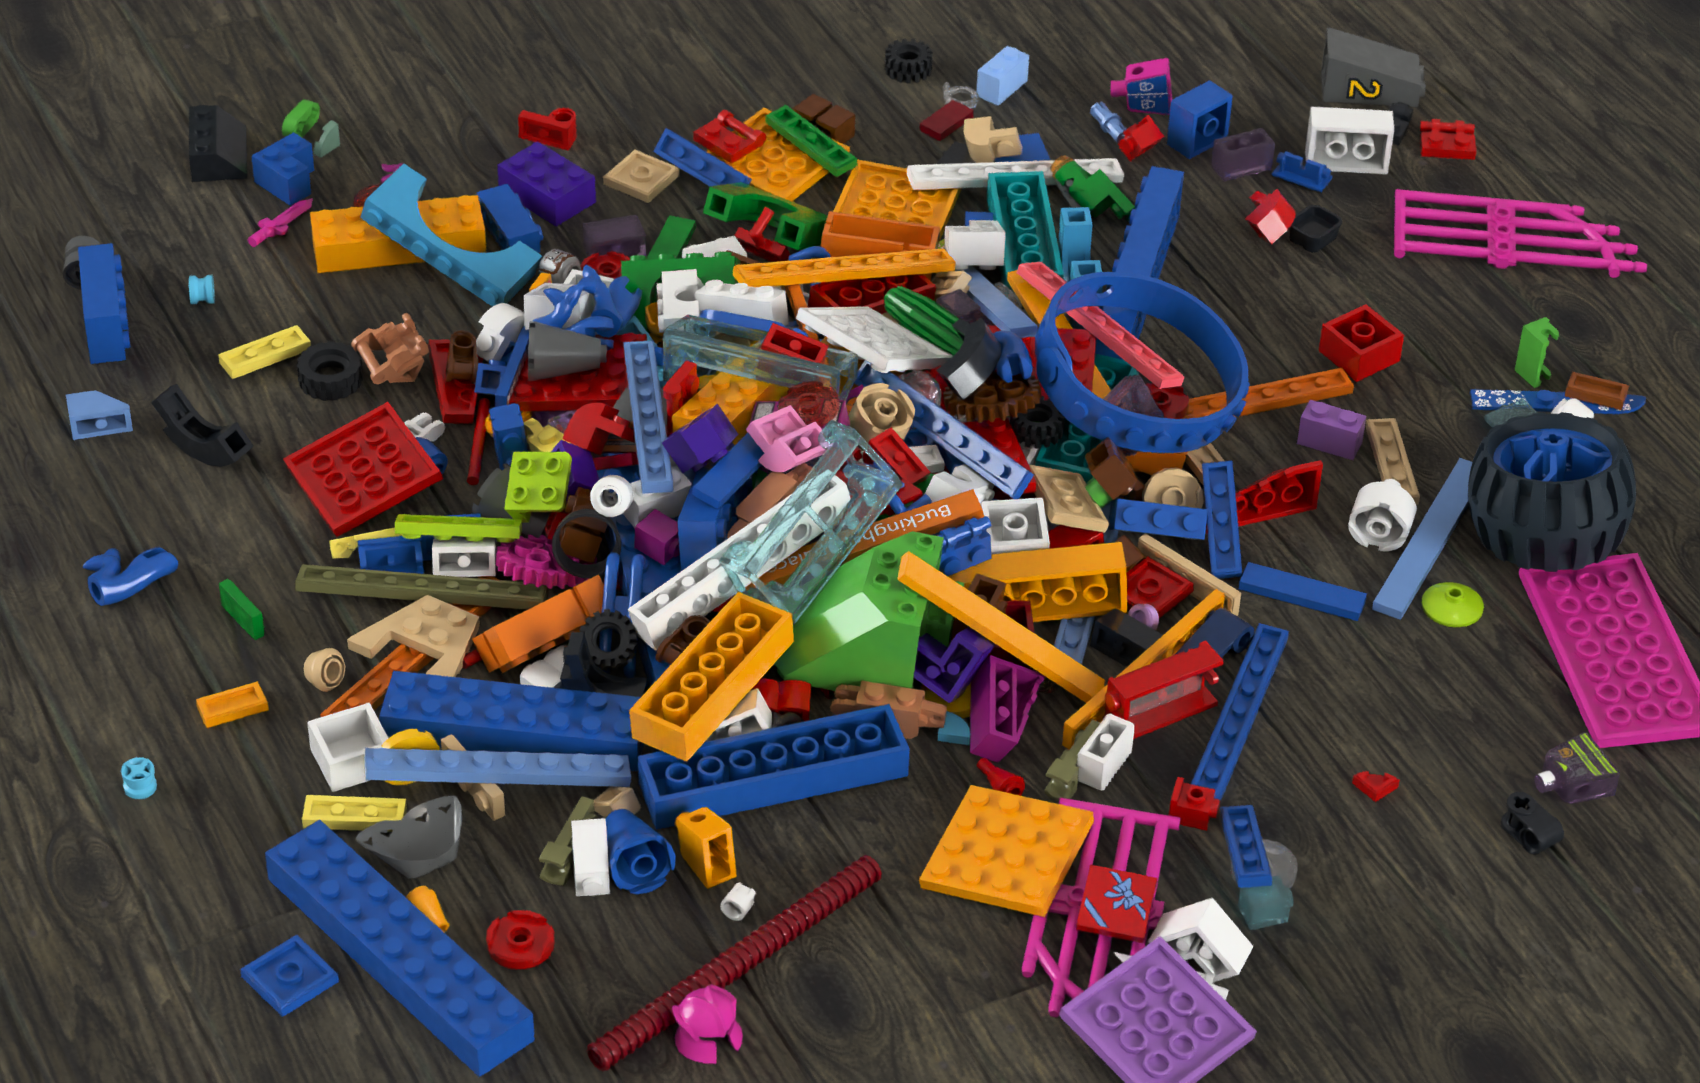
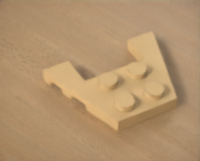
[347,595,480,677]

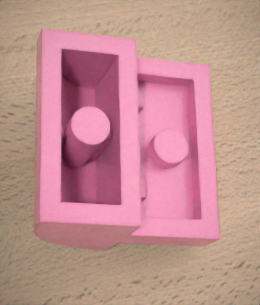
[746,405,834,472]

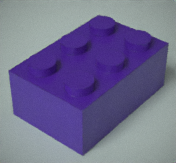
[497,141,596,227]

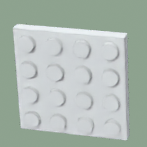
[795,307,953,373]

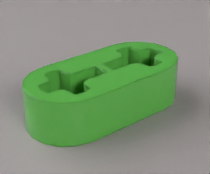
[282,99,320,137]
[1085,477,1113,508]

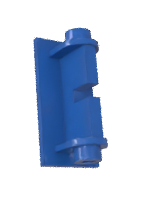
[1272,151,1333,192]

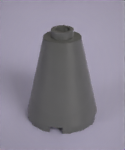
[528,321,607,381]
[472,463,550,538]

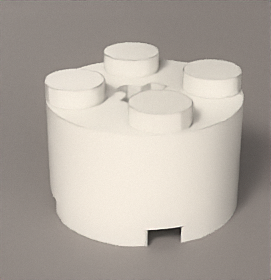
[1348,479,1417,552]

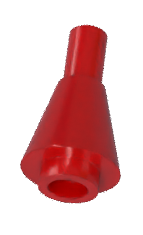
[977,758,1025,796]

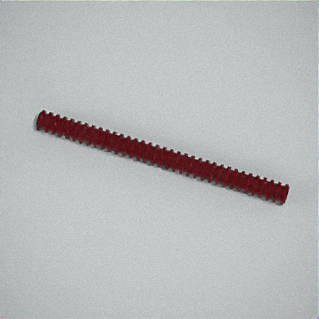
[587,855,882,1071]

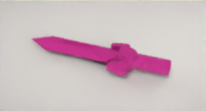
[248,198,313,247]

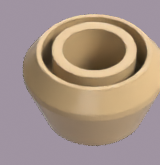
[304,648,345,692]

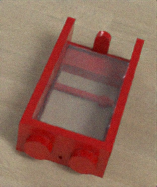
[1103,640,1224,739]

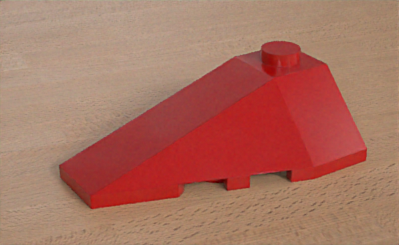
[1205,460,1323,534]

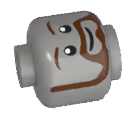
[539,249,582,284]

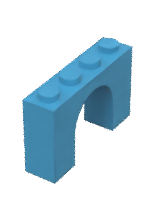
[1058,207,1103,329]

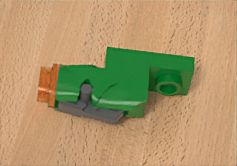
[1050,155,1135,222]

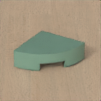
[314,120,340,158]

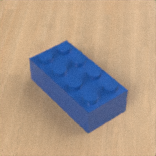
[78,243,131,364]

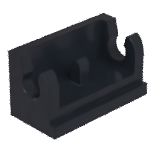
[1090,608,1163,667]

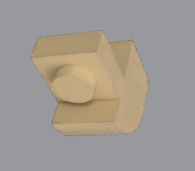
[964,116,1022,163]

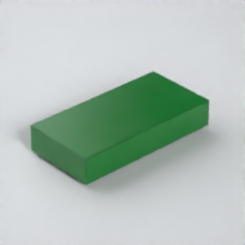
[219,579,264,640]

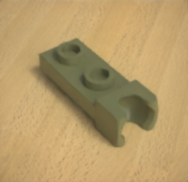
[1044,719,1100,801]
[539,796,598,886]

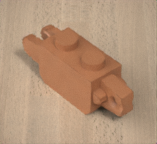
[727,463,818,538]
[830,681,947,739]

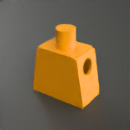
[675,807,737,889]

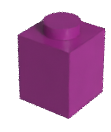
[634,509,680,565]

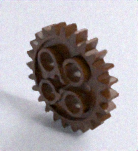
[943,370,1042,423]

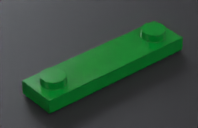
[765,105,857,177]

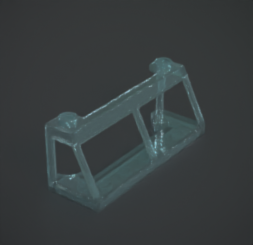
[663,314,858,401]
[719,420,903,626]

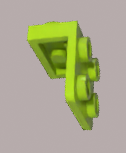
[504,452,572,523]

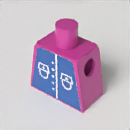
[1111,58,1172,115]

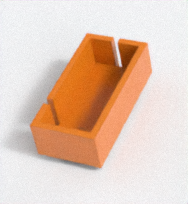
[821,211,940,280]
[472,574,604,673]

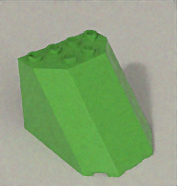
[773,531,944,691]

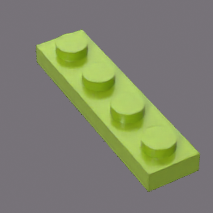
[395,514,522,543]

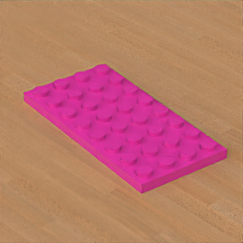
[1519,553,1700,749]

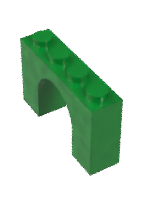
[703,182,828,250]
[621,252,740,333]

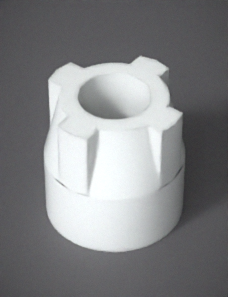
[721,883,756,921]

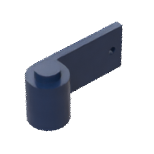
[1174,608,1254,658]

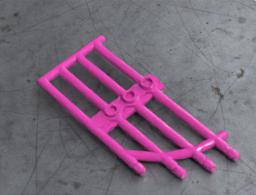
[1394,189,1647,278]
[1022,798,1180,1017]

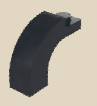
[936,318,1001,400]
[151,384,254,467]
[560,632,650,697]

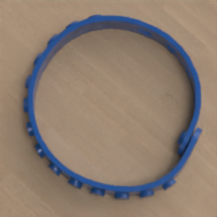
[1035,272,1249,453]

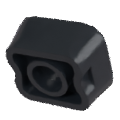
[1289,205,1342,253]

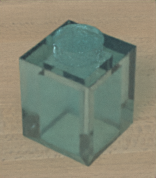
[1238,875,1294,930]

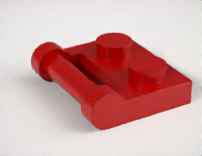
[693,110,766,164]
[663,360,699,437]

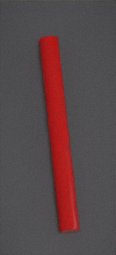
[467,398,491,485]

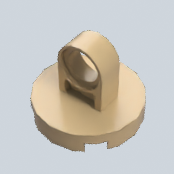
[1142,468,1204,509]

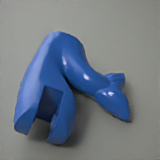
[578,265,643,337]
[533,284,614,351]
[993,330,1033,383]
[83,547,178,606]

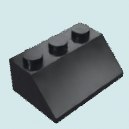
[189,105,247,182]

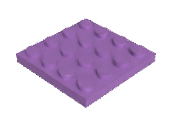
[1059,936,1257,1083]

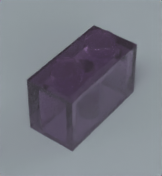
[1211,128,1275,181]
[583,214,646,258]

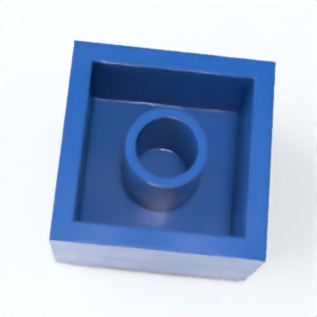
[1167,81,1233,159]

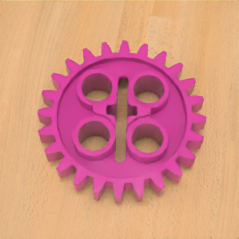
[495,534,597,589]

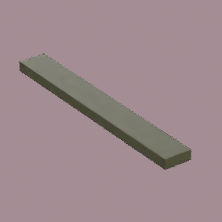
[295,564,548,610]

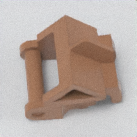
[351,313,429,384]

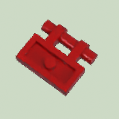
[1420,119,1476,160]

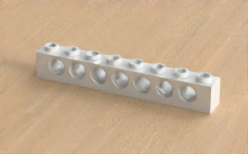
[628,469,853,651]

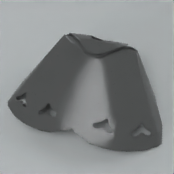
[355,796,462,879]

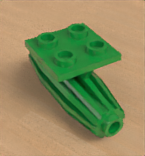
[884,286,964,375]

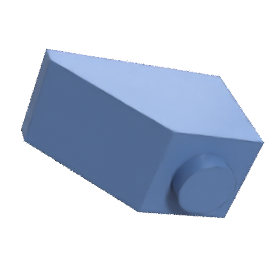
[66,390,133,440]

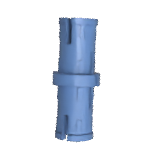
[1090,102,1127,144]

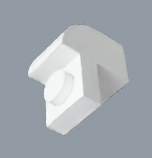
[476,303,525,362]

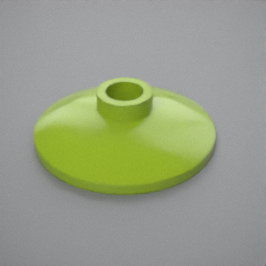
[1421,582,1484,627]

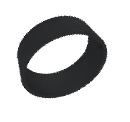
[552,509,621,578]

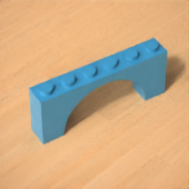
[360,164,542,307]

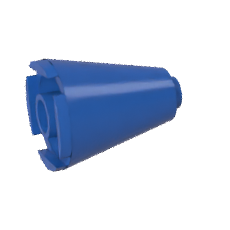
[605,809,676,894]

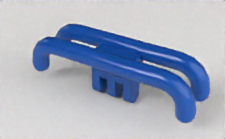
[598,552,646,678]

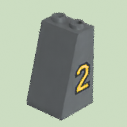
[1321,28,1426,107]

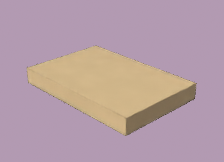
[1029,465,1109,533]

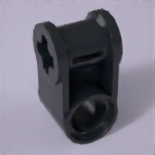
[1501,792,1564,855]

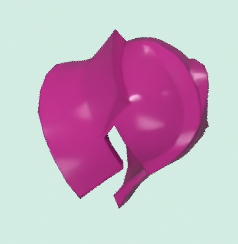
[672,985,743,1064]

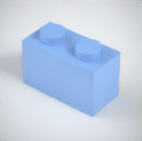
[976,46,1029,106]

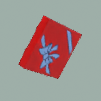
[1076,864,1157,943]

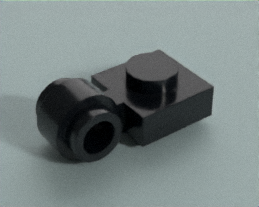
[1389,102,1413,145]

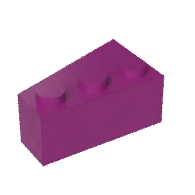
[970,655,1045,763]

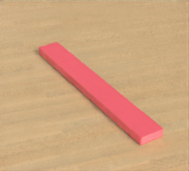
[1017,262,1184,389]

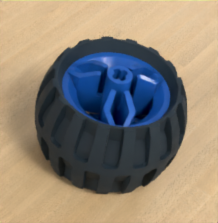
[1468,412,1636,572]

